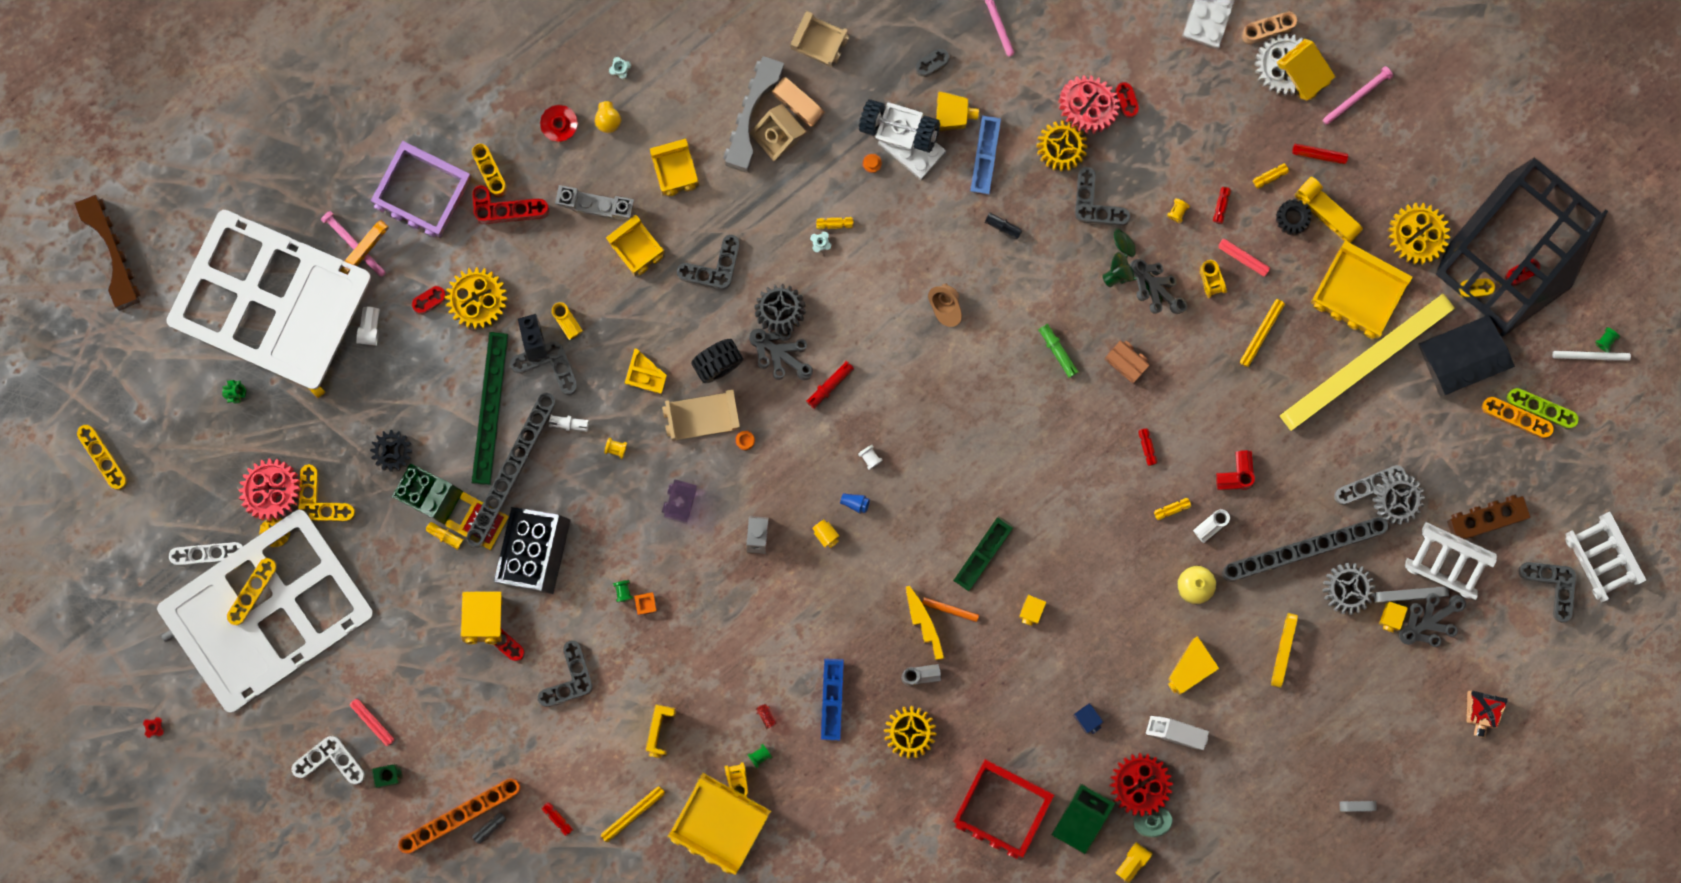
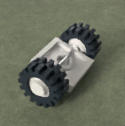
[859,99,940,153]

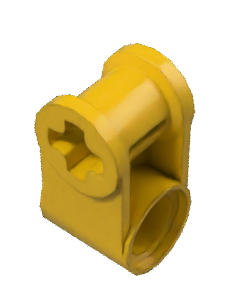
[1200,260,1227,298]
[725,762,748,797]

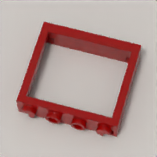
[953,759,1054,859]

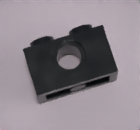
[518,314,548,362]

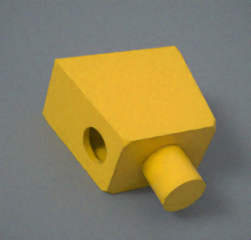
[936,92,979,131]

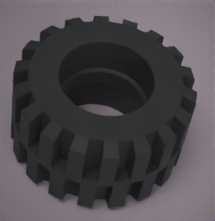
[691,339,744,383]

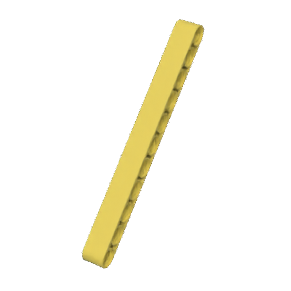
[1280,293,1455,431]

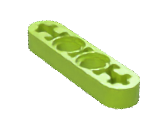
[1506,388,1579,429]

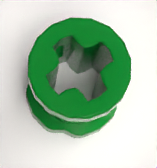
[1595,327,1620,353]
[613,580,633,603]
[747,744,773,768]

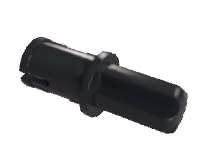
[984,212,1022,239]

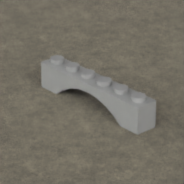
[723,56,784,172]

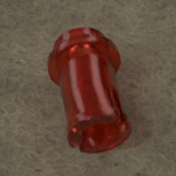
[756,703,777,729]

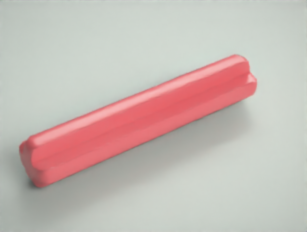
[1218,239,1270,276]
[350,699,394,746]

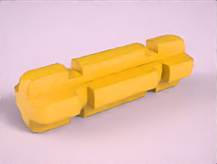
[1253,164,1289,189]
[816,217,853,229]
[1154,498,1191,520]

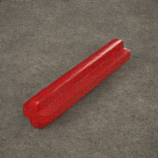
[1292,144,1348,164]

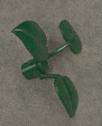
[1102,228,1163,303]

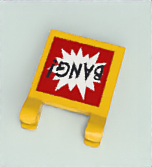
[445,492,509,550]

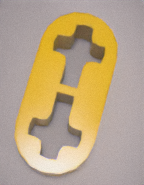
[1459,278,1495,298]

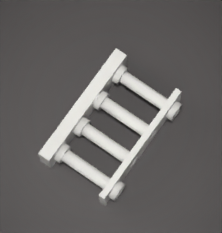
[1565,512,1646,602]
[1405,522,1497,600]

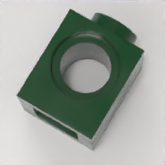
[372,764,403,788]

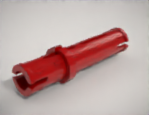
[806,361,854,409]

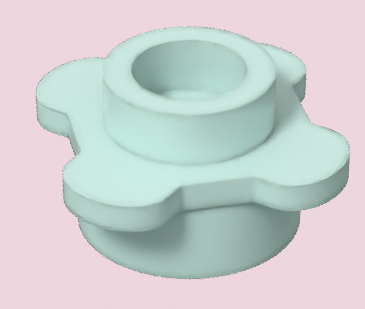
[609,57,631,79]
[810,232,831,252]

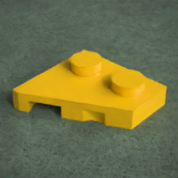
[625,348,667,395]

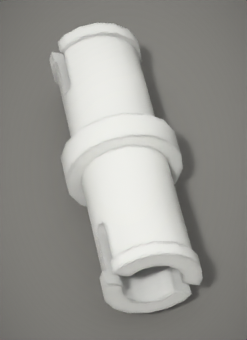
[549,415,589,432]

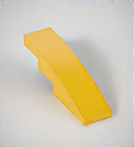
[905,586,944,661]

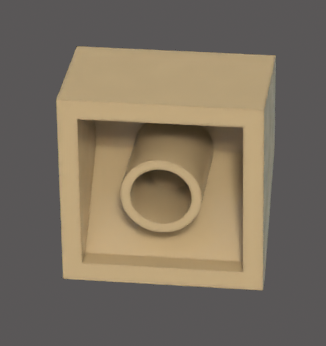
[750,104,806,161]

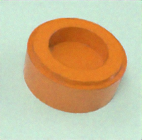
[736,431,755,451]

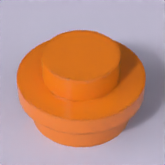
[863,154,882,173]

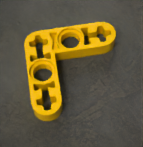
[298,464,355,522]

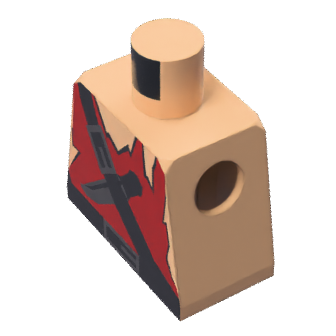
[1467,690,1508,738]

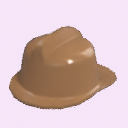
[928,283,962,327]

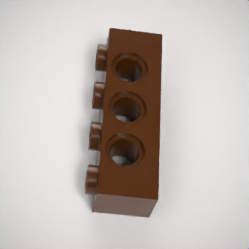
[1447,494,1531,540]

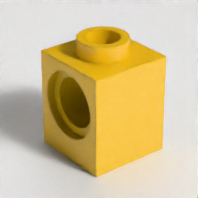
[1019,595,1046,626]
[1379,601,1407,633]

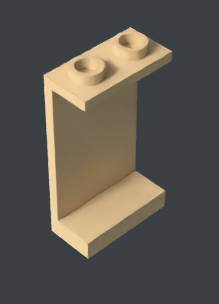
[662,390,740,441]

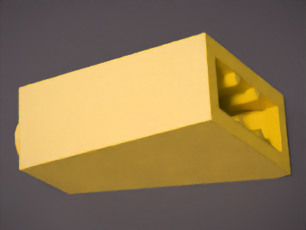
[1168,636,1219,695]

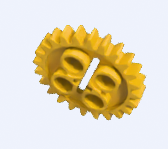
[1388,203,1450,265]
[445,267,508,330]

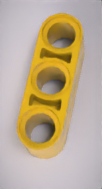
[472,144,507,198]

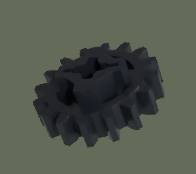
[370,430,413,472]

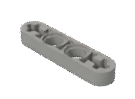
[1334,465,1405,505]
[1374,586,1449,603]

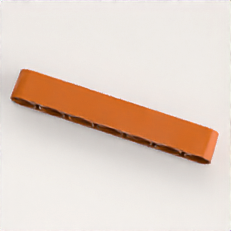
[398,779,521,853]

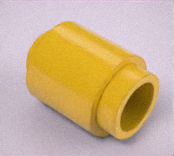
[812,519,840,548]

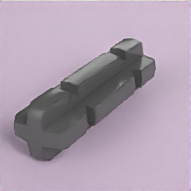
[472,812,506,844]

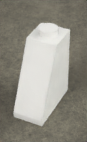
[1146,716,1209,750]

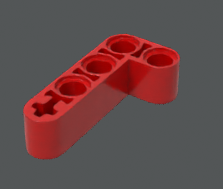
[472,185,550,224]

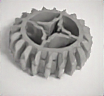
[1373,472,1425,524]
[1323,563,1375,615]

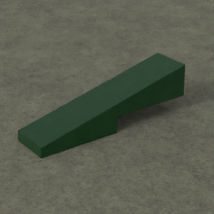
[953,516,1014,592]

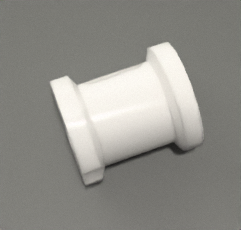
[858,445,883,470]

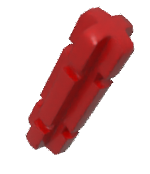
[1213,187,1231,224]
[1138,428,1158,466]
[542,802,573,836]

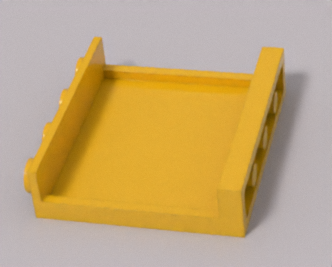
[1311,241,1412,339]
[667,773,771,875]

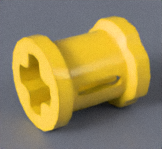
[1167,199,1190,223]
[604,437,627,459]

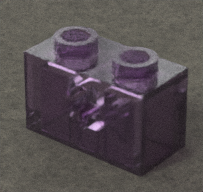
[662,479,697,524]

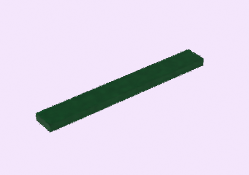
[471,332,509,486]

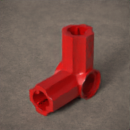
[1216,450,1255,491]

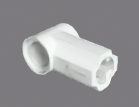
[356,307,380,346]
[1193,509,1230,543]

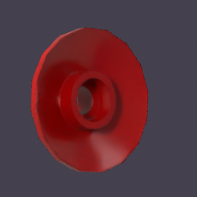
[540,105,578,142]

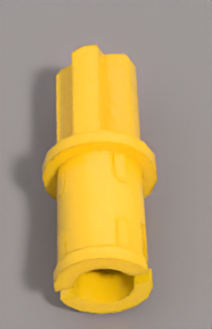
[426,522,463,550]

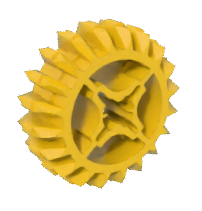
[1036,121,1088,172]
[884,706,936,759]

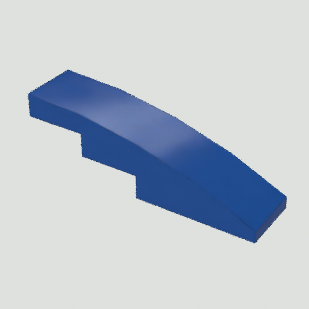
[821,658,844,740]

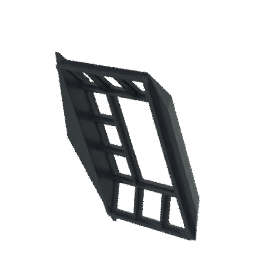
[1436,157,1608,337]

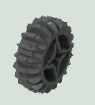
[754,284,806,335]

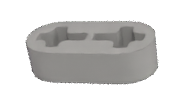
[1340,801,1377,811]

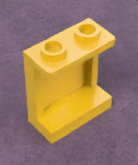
[1276,39,1335,100]
[650,138,699,197]
[606,215,665,276]
[461,592,503,645]
[646,705,676,759]

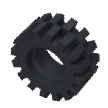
[1276,199,1312,235]

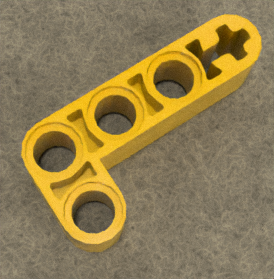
[1295,177,1363,243]

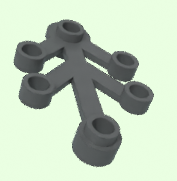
[1130,259,1187,314]
[749,329,813,381]
[1399,593,1466,647]

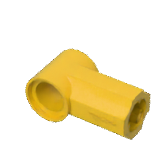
[552,302,583,340]
[1116,842,1152,883]

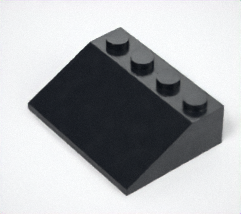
[1418,315,1515,396]
[494,507,571,594]

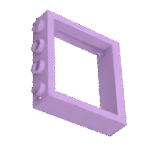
[371,141,472,238]

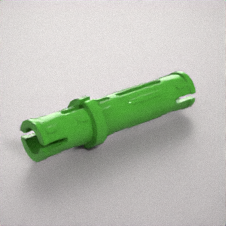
[1038,324,1079,378]

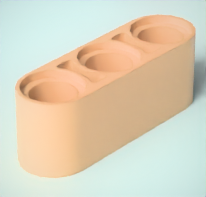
[1242,12,1297,44]
[771,77,825,127]

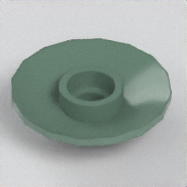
[1134,806,1172,837]

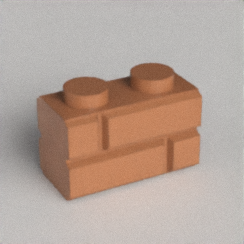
[1105,340,1149,384]

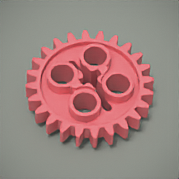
[1058,75,1120,134]
[238,459,301,521]

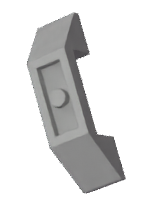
[555,185,634,219]

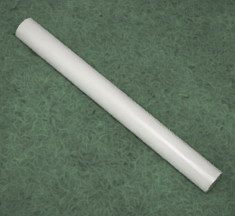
[1553,351,1631,361]

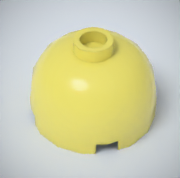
[1177,566,1216,604]

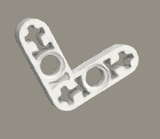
[292,736,365,784]

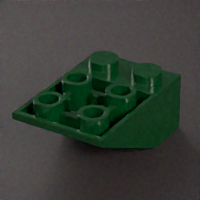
[392,463,463,525]
[1051,784,1115,854]

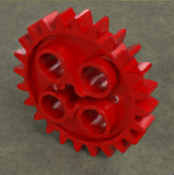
[1109,753,1173,817]

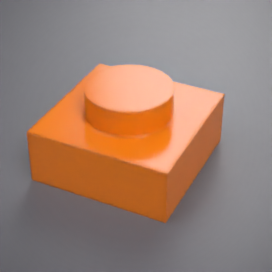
[634,592,657,615]

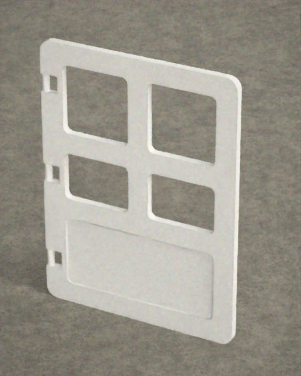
[167,210,371,389]
[157,510,373,712]

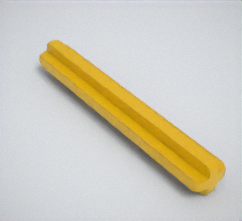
[1240,299,1285,367]
[601,786,665,842]

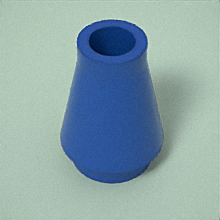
[840,493,870,514]

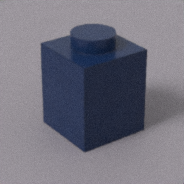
[1073,703,1103,734]

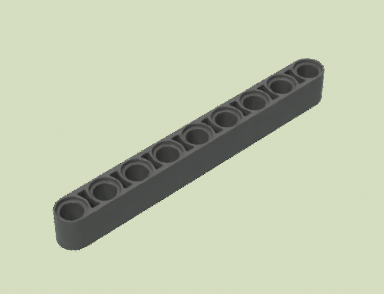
[467,393,555,548]
[1222,517,1388,582]

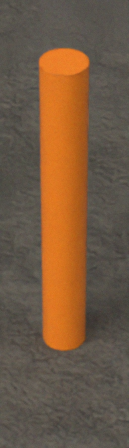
[922,597,979,622]

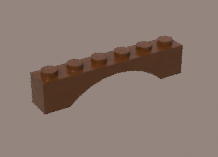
[74,195,141,311]

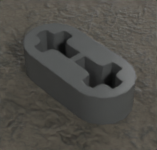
[916,49,949,77]

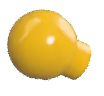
[595,101,621,133]

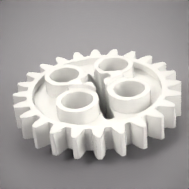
[1255,34,1302,96]

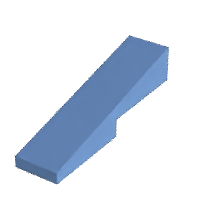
[970,116,1001,194]

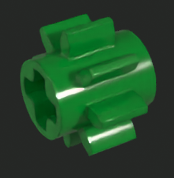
[222,380,246,404]

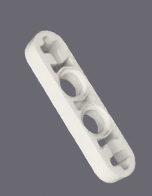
[169,542,243,566]

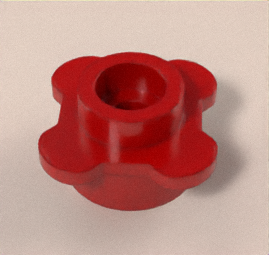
[143,717,164,738]

